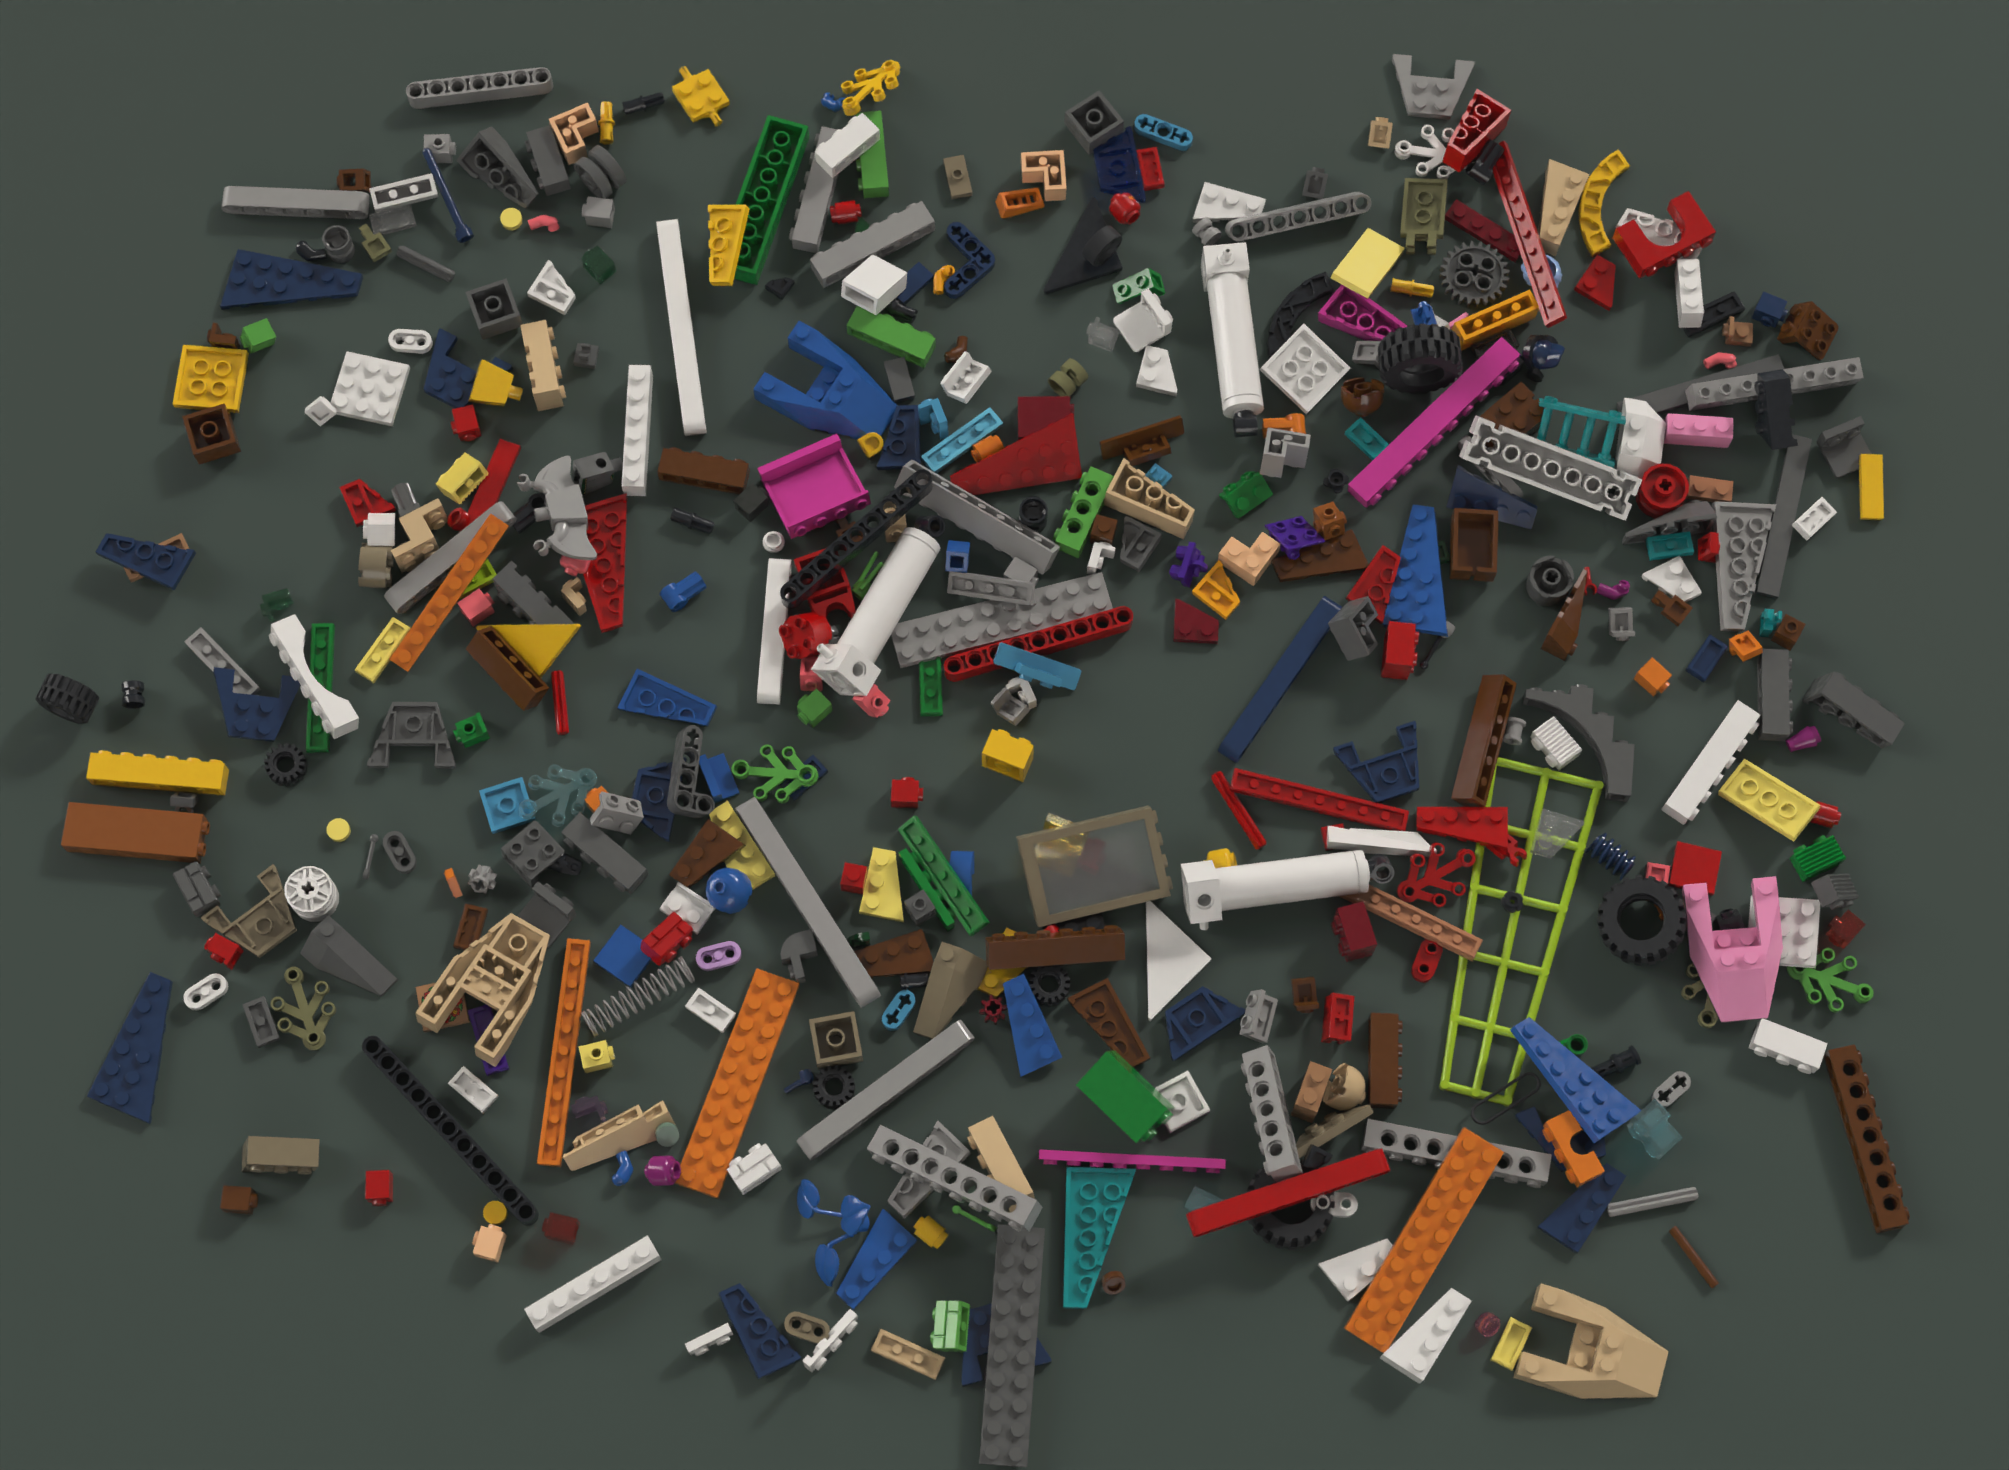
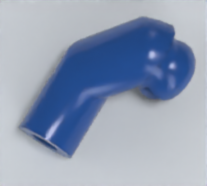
[821,92,845,112]
[612,1151,633,1186]

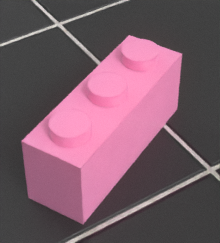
[1664,413,1733,448]

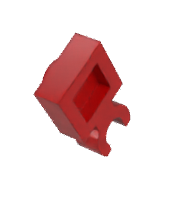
[1486,834,1527,867]

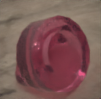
[1474,1312,1500,1337]

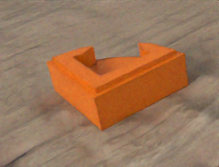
[444,868,463,898]

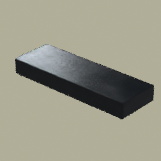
[1683,291,1745,338]

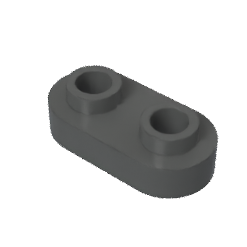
[383,831,417,874]

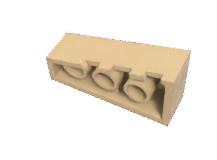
[520,320,566,411]
[967,1116,1035,1213]

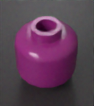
[644,1155,681,1186]

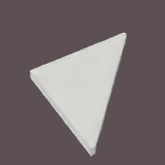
[1146,901,1211,1022]

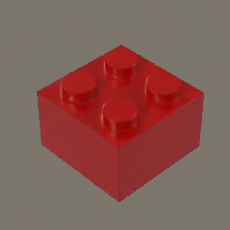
[1381,621,1419,680]

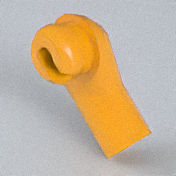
[933,265,955,295]

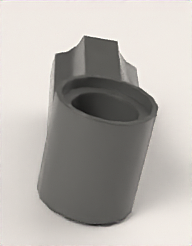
[391,483,420,517]

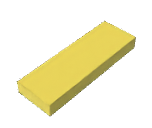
[355,617,411,683]

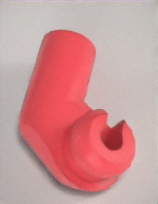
[527,215,559,232]
[1703,352,1737,369]

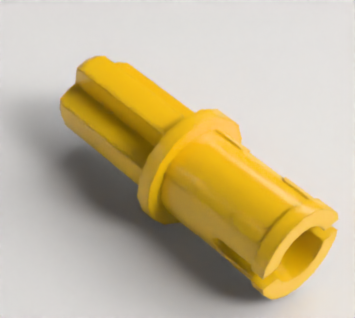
[598,102,615,145]
[1390,278,1434,298]

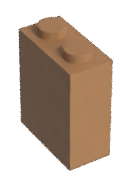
[1291,1061,1332,1123]

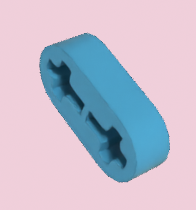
[882,990,915,1031]

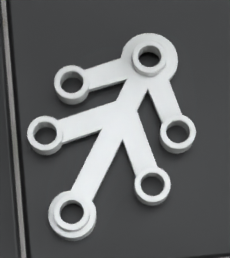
[1394,125,1477,179]

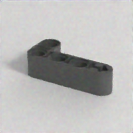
[667,725,715,819]

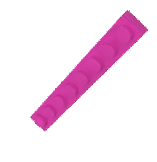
[1039,1149,1226,1173]

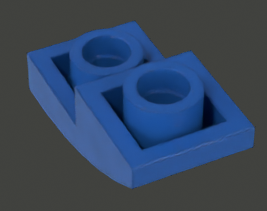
[950,851,974,896]

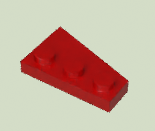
[1345,545,1401,624]

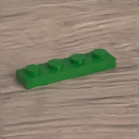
[899,848,956,932]

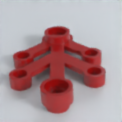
[1397,842,1476,907]

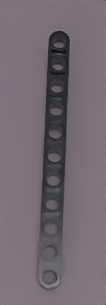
[362,1035,539,1226]

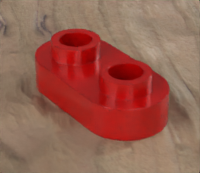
[1411,939,1443,983]

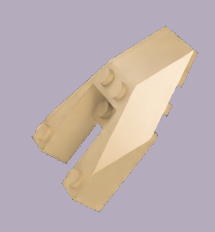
[415,913,550,1067]
[1513,1283,1669,1399]

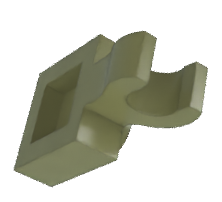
[359,224,392,262]

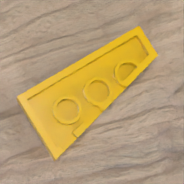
[708,205,749,286]

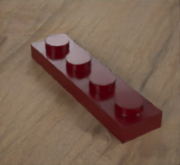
[1445,199,1521,263]

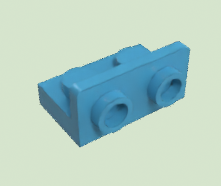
[918,398,949,440]

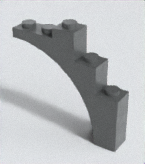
[1522,684,1635,802]

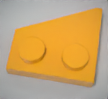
[1192,560,1240,620]

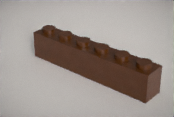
[1451,674,1517,807]
[985,925,1125,970]

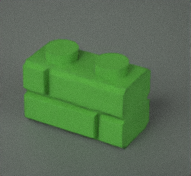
[930,1301,970,1352]

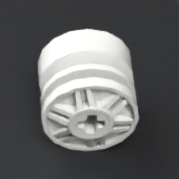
[285,866,339,922]

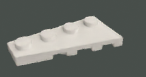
[1616,208,1703,261]

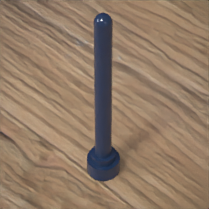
[422,148,474,243]

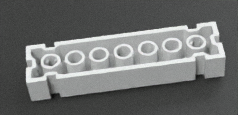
[1459,415,1642,521]

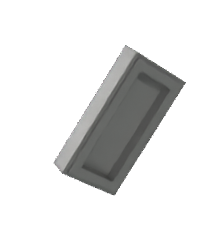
[884,357,915,403]

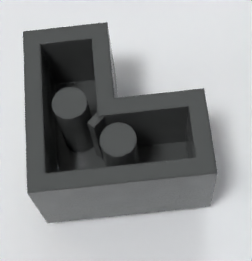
[1328,596,1378,661]

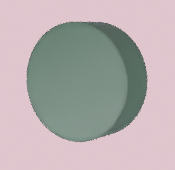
[655,1122,679,1147]

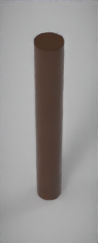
[1669,1226,1719,1288]

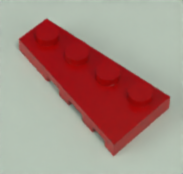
[1417,807,1508,851]

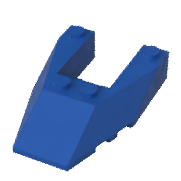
[753,321,898,439]

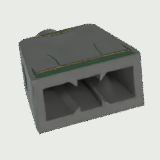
[572,452,623,496]

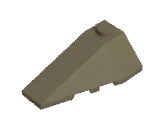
[913,942,988,1039]

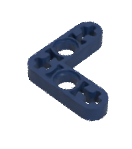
[945,222,995,299]

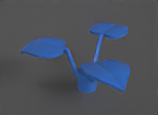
[797,1179,871,1287]

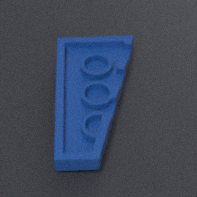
[836,1209,917,1310]

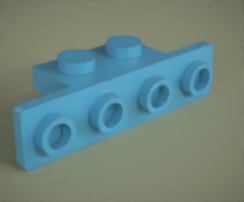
[993,642,1082,690]

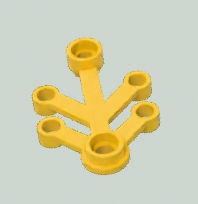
[841,60,900,116]

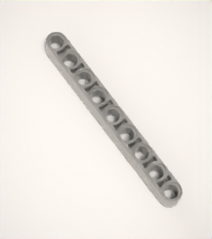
[796,1020,975,1160]

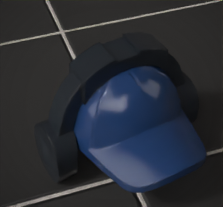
[1522,335,1565,382]

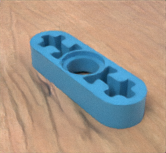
[1134,114,1193,151]

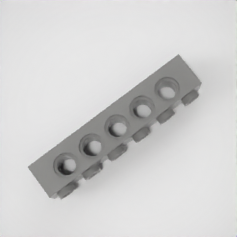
[1241,1045,1303,1183]

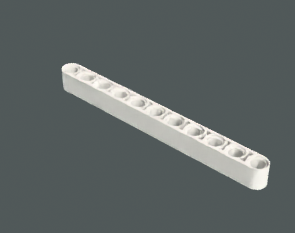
[656,219,707,436]

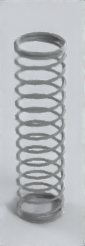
[581,956,695,1038]

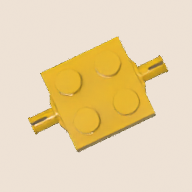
[672,66,730,127]

